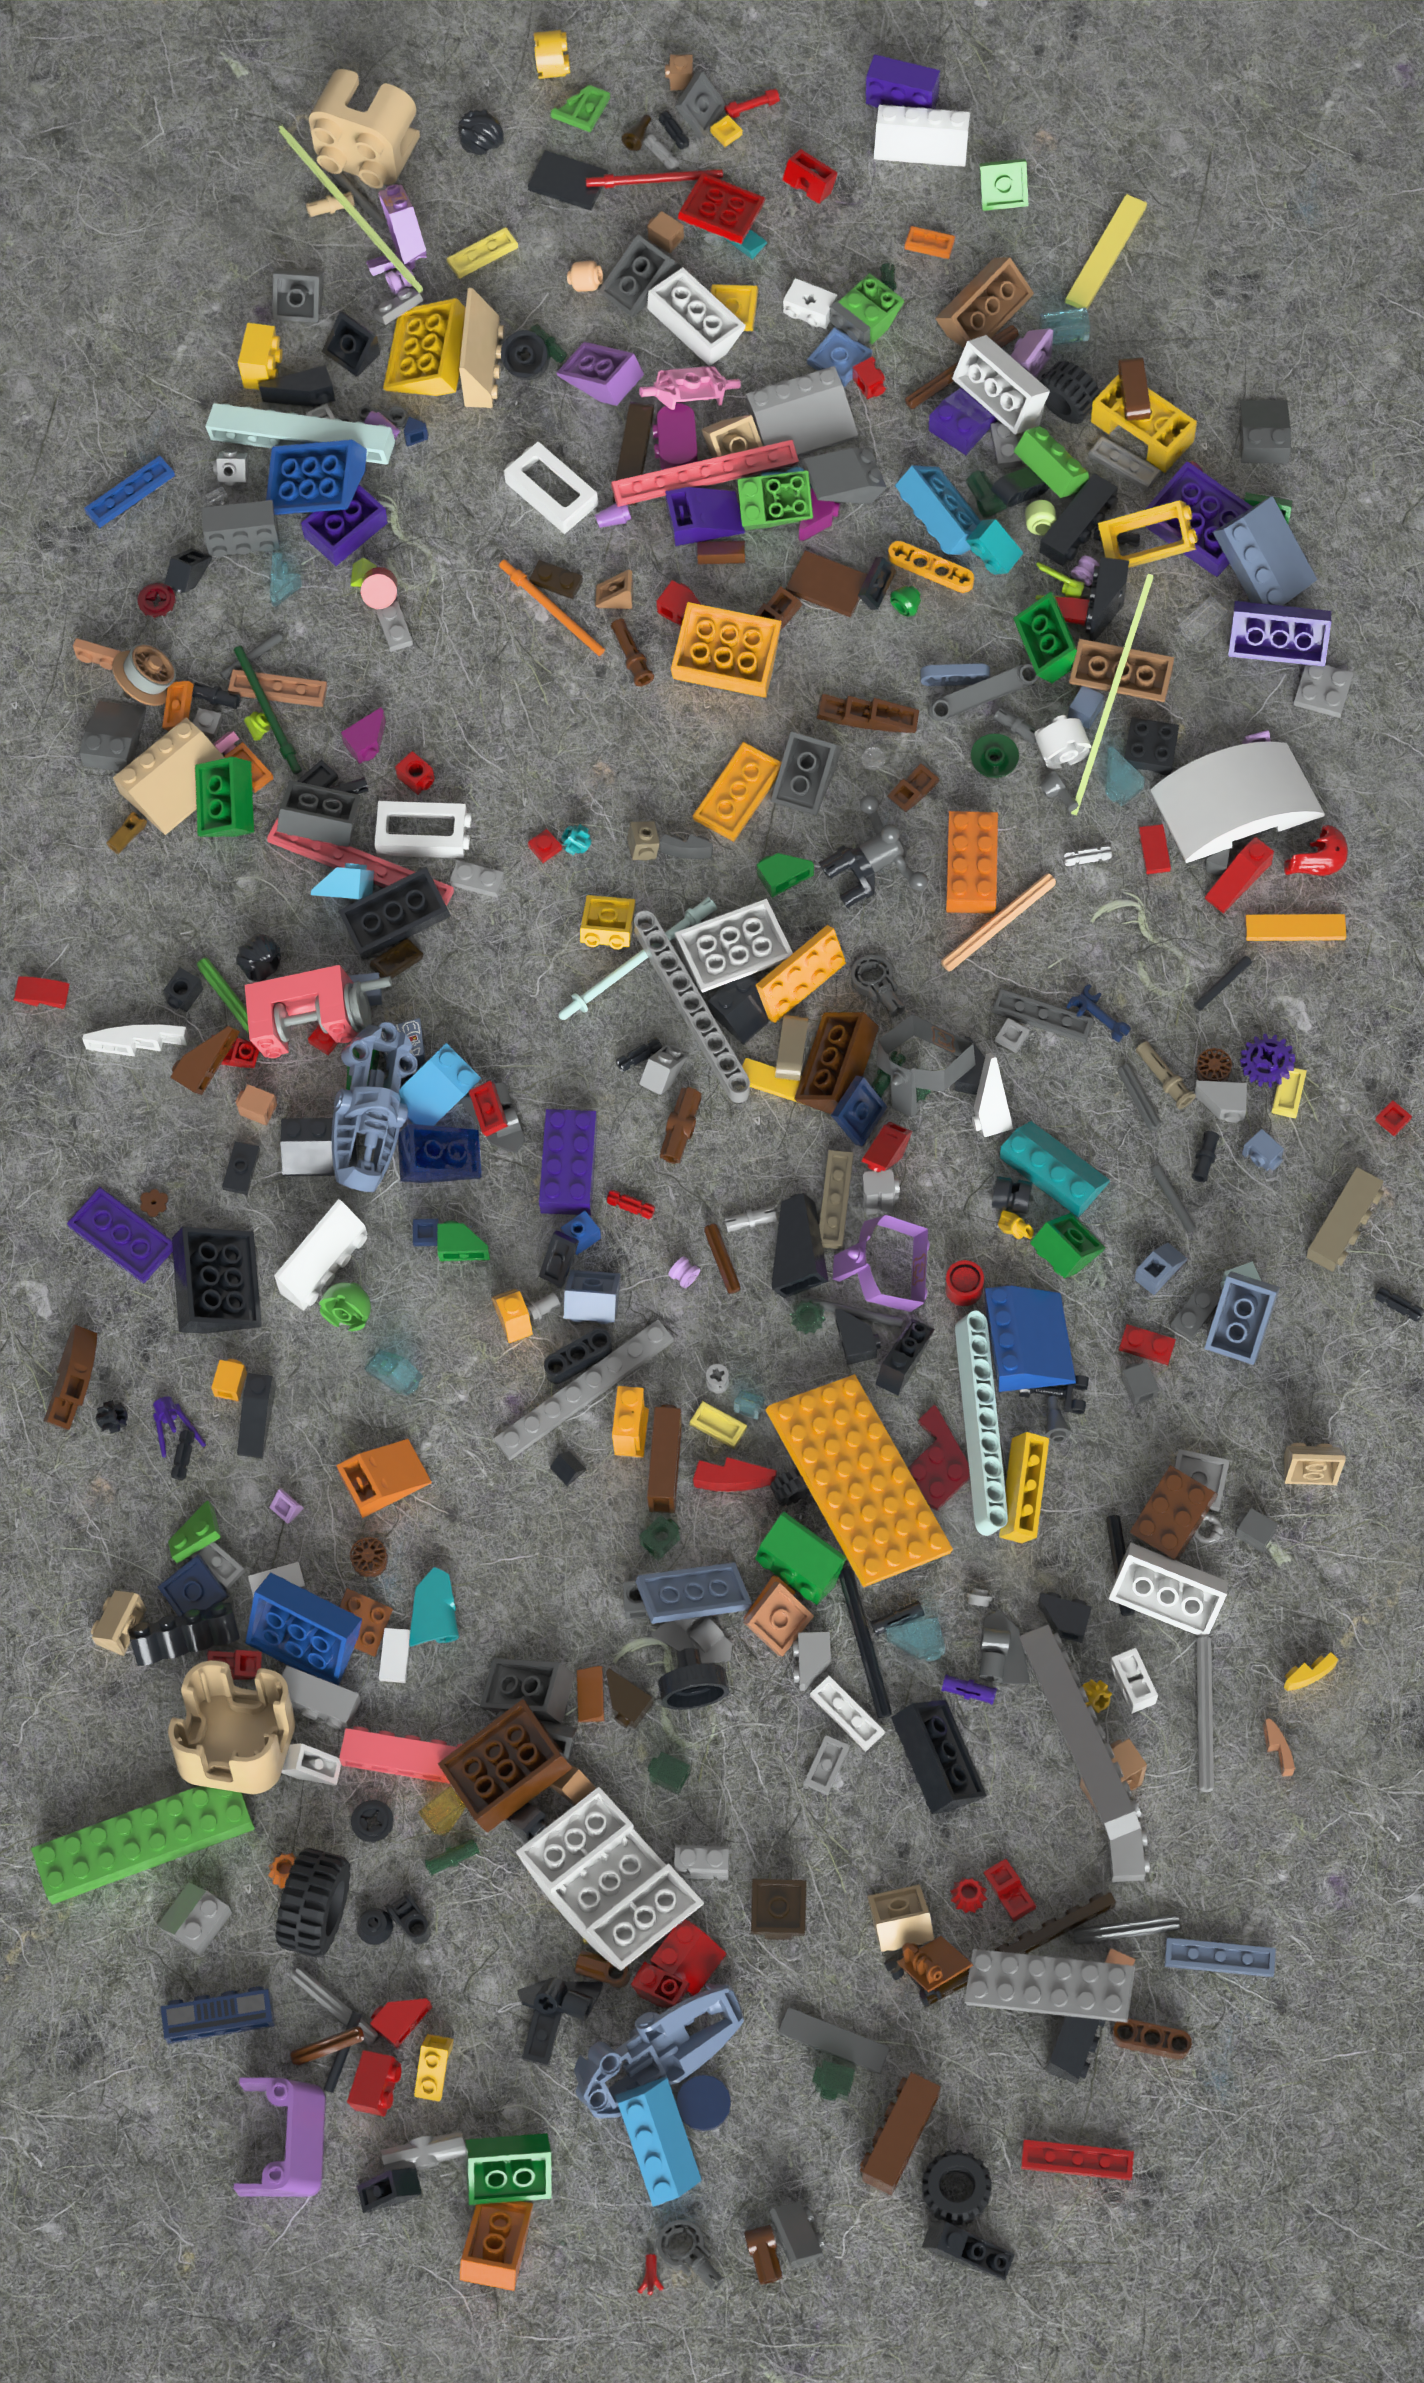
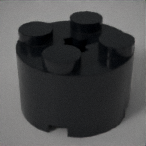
[501,330,551,380]

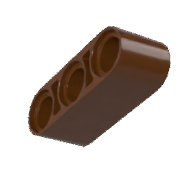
[1118,357,1151,421]
[1112,2019,1192,2060]

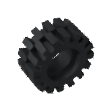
[770,1467,811,1506]

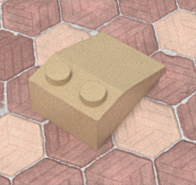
[1284,1443,1345,1485]

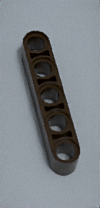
[613,402,654,506]

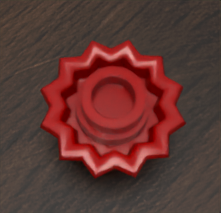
[950,1876,987,1913]

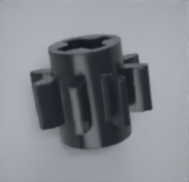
[96,1400,128,1434]

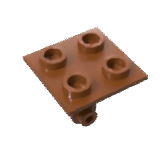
[339,1588,393,1657]
[897,1936,973,1992]

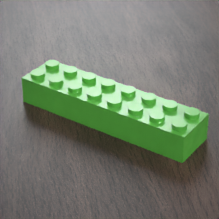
[31,1786,255,1905]

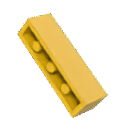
[999,1432,1049,1544]

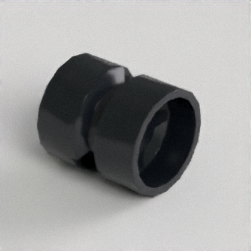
[992,1176,1033,1214]

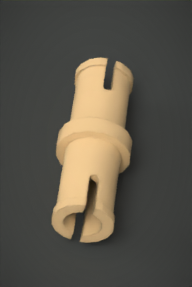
[306,192,354,218]

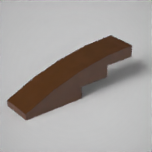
[816,693,919,733]

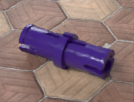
[941,1674,997,1705]

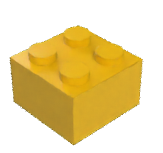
[238,323,283,390]

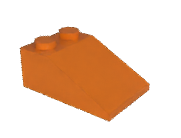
[460,2201,533,2291]

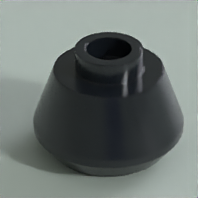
[356,1908,393,1945]

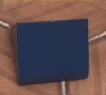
[403,416,429,447]

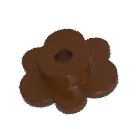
[140,1189,168,1217]

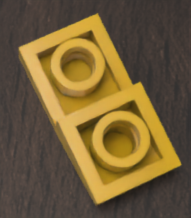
[1284,1652,1338,1691]

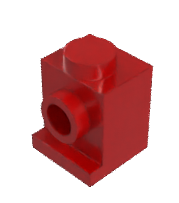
[853,356,886,400]

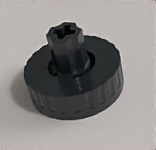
[658,1648,729,1710]

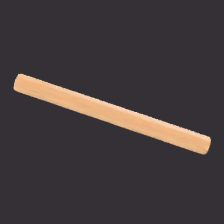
[941,873,1056,971]

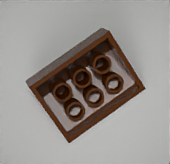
[438,1699,573,1833]

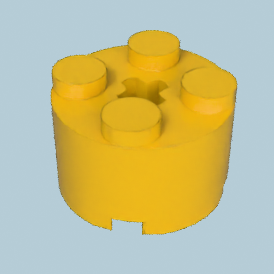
[534,30,570,79]

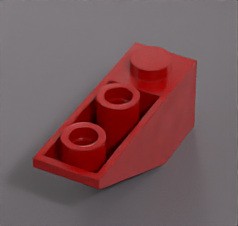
[862,1122,913,1172]

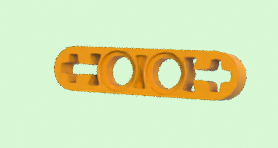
[888,541,974,593]

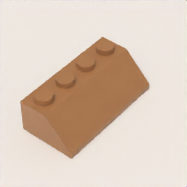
[935,257,1034,348]
[1069,639,1174,702]

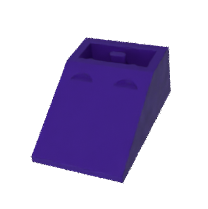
[665,487,745,546]

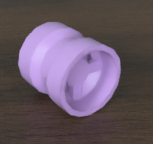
[385,264,414,295]

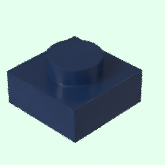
[413,1219,439,1247]

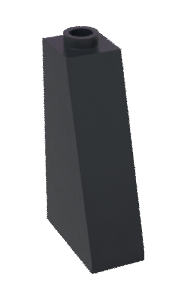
[771,1193,829,1299]

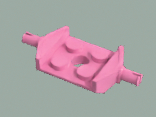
[639,366,741,410]

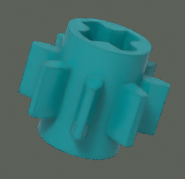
[561,824,592,855]

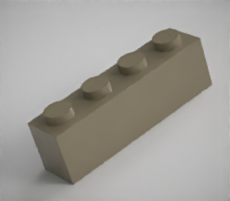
[1306,1167,1385,1272]

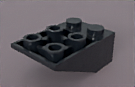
[1085,557,1129,642]

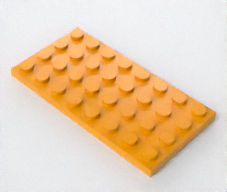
[766,1374,953,1587]

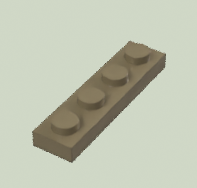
[819,1150,854,1250]

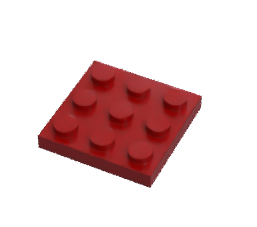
[677,173,765,244]

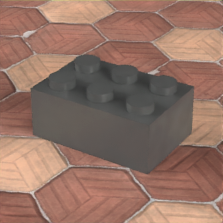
[201,500,280,557]
[277,780,361,847]

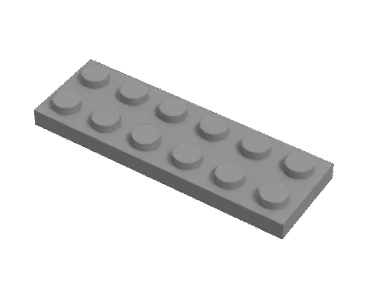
[965,1949,1135,2022]

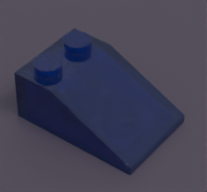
[398,1124,482,1183]

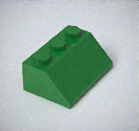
[1013,592,1077,684]
[195,757,254,837]
[755,1512,847,1605]
[465,2133,551,2205]

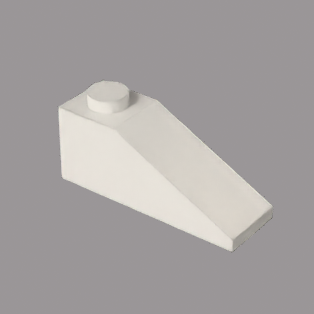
[972,1053,1013,1137]

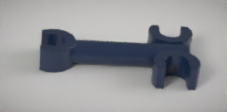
[1066,984,1131,1042]

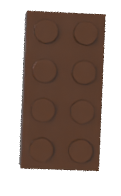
[860,2072,941,2196]

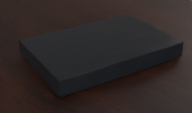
[528,150,608,211]

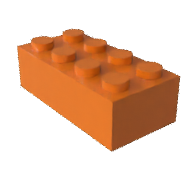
[946,811,998,914]

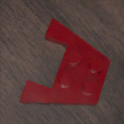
[908,1405,970,1511]

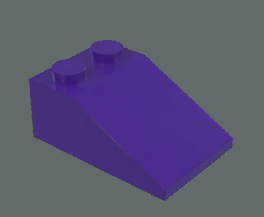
[929,387,997,455]

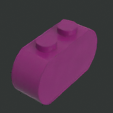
[653,403,698,470]

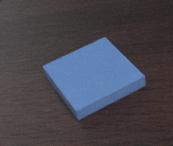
[807,327,872,387]

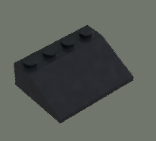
[172,1226,262,1334]

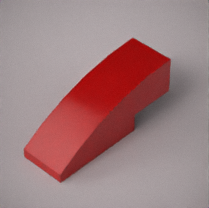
[693,1457,777,1492]

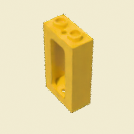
[1098,500,1197,568]

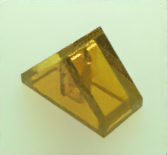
[418,1786,466,1836]

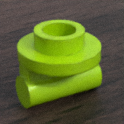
[244,711,270,741]

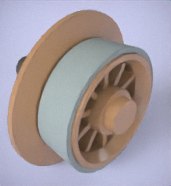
[112,644,176,706]

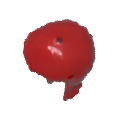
[1284,825,1348,876]

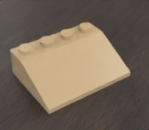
[459,288,504,408]
[113,718,225,835]

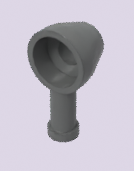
[1040,771,1079,812]

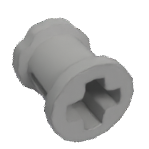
[706,1364,729,1394]

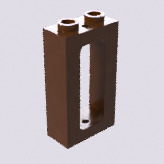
[647,1404,682,1514]

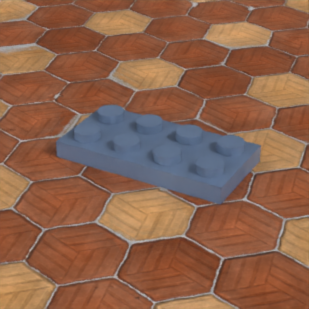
[636,1562,752,1624]

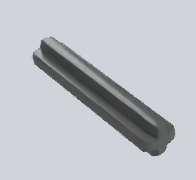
[1118,1063,1161,1131]

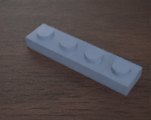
[1164,1938,1276,1977]

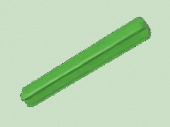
[197,958,249,1034]

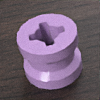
[1071,556,1100,586]
[668,1256,700,1288]

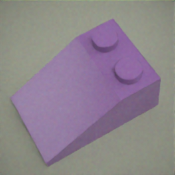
[557,342,644,406]

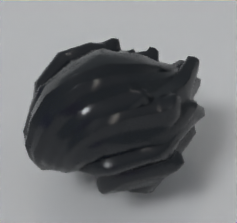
[458,109,504,155]
[236,932,281,982]

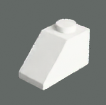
[281,1743,341,1785]

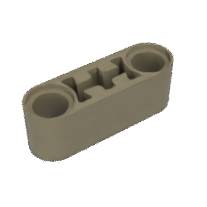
[775,1015,809,1081]

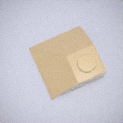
[701,414,763,458]

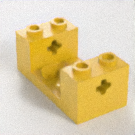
[1091,374,1197,473]

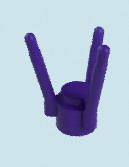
[153,1396,206,1458]

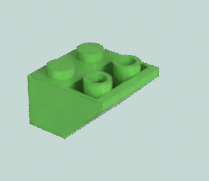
[839,273,904,344]

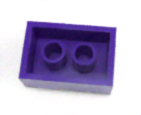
[866,54,940,109]
[301,485,388,566]

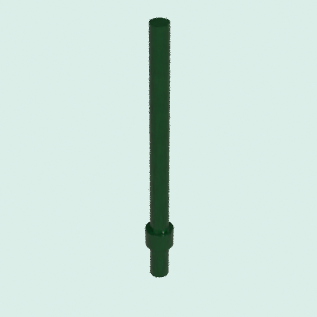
[234,646,302,775]

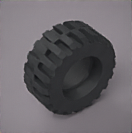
[275,1848,351,1958]

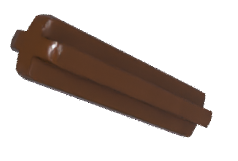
[704,1223,741,1294]
[290,2026,364,2066]

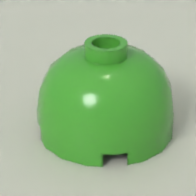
[319,1282,371,1331]

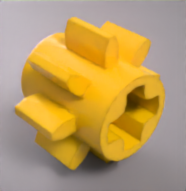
[1081,1679,1112,1713]

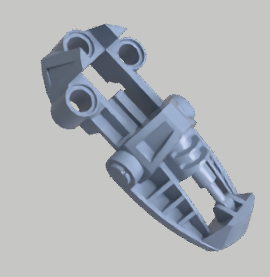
[331,1022,417,1192]
[574,1984,744,2118]

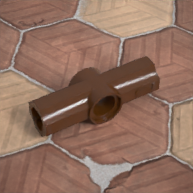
[660,1087,702,1164]

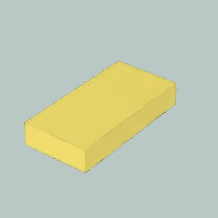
[1271,1068,1307,1118]
[690,1401,747,1449]

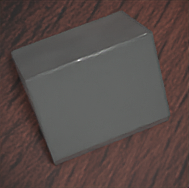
[1205,849,1230,877]

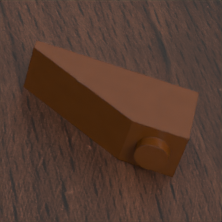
[170,1026,240,1095]

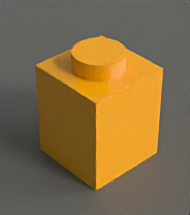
[211,1359,247,1402]

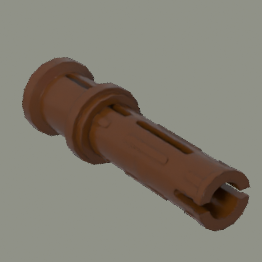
[610,618,654,686]

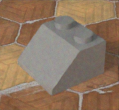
[157,1882,232,1957]

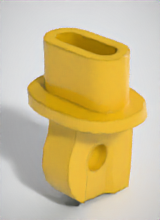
[998,1210,1034,1239]

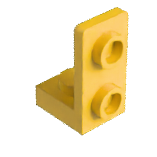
[414,2034,454,2101]

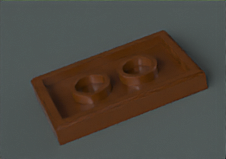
[786,550,868,618]

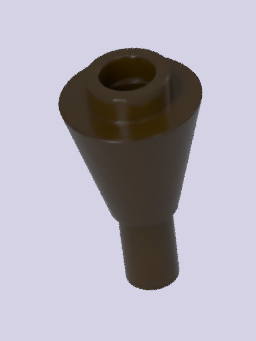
[621,115,652,151]

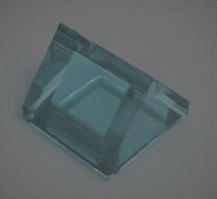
[734,1390,766,1420]

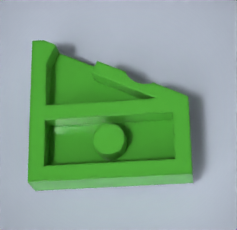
[551,85,610,133]
[168,1501,221,1563]

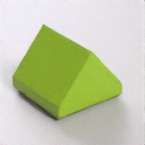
[350,557,377,587]

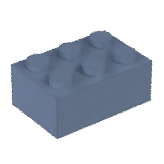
[1204,1271,1280,1365]

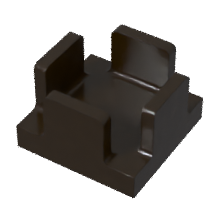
[751,1879,806,1940]

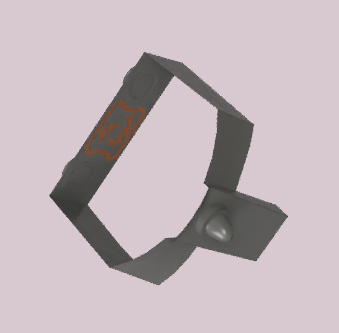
[876,1015,976,1117]

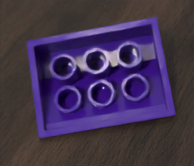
[1145,461,1252,577]

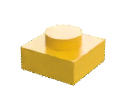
[710,115,742,147]

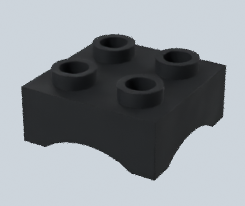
[1123,717,1179,776]

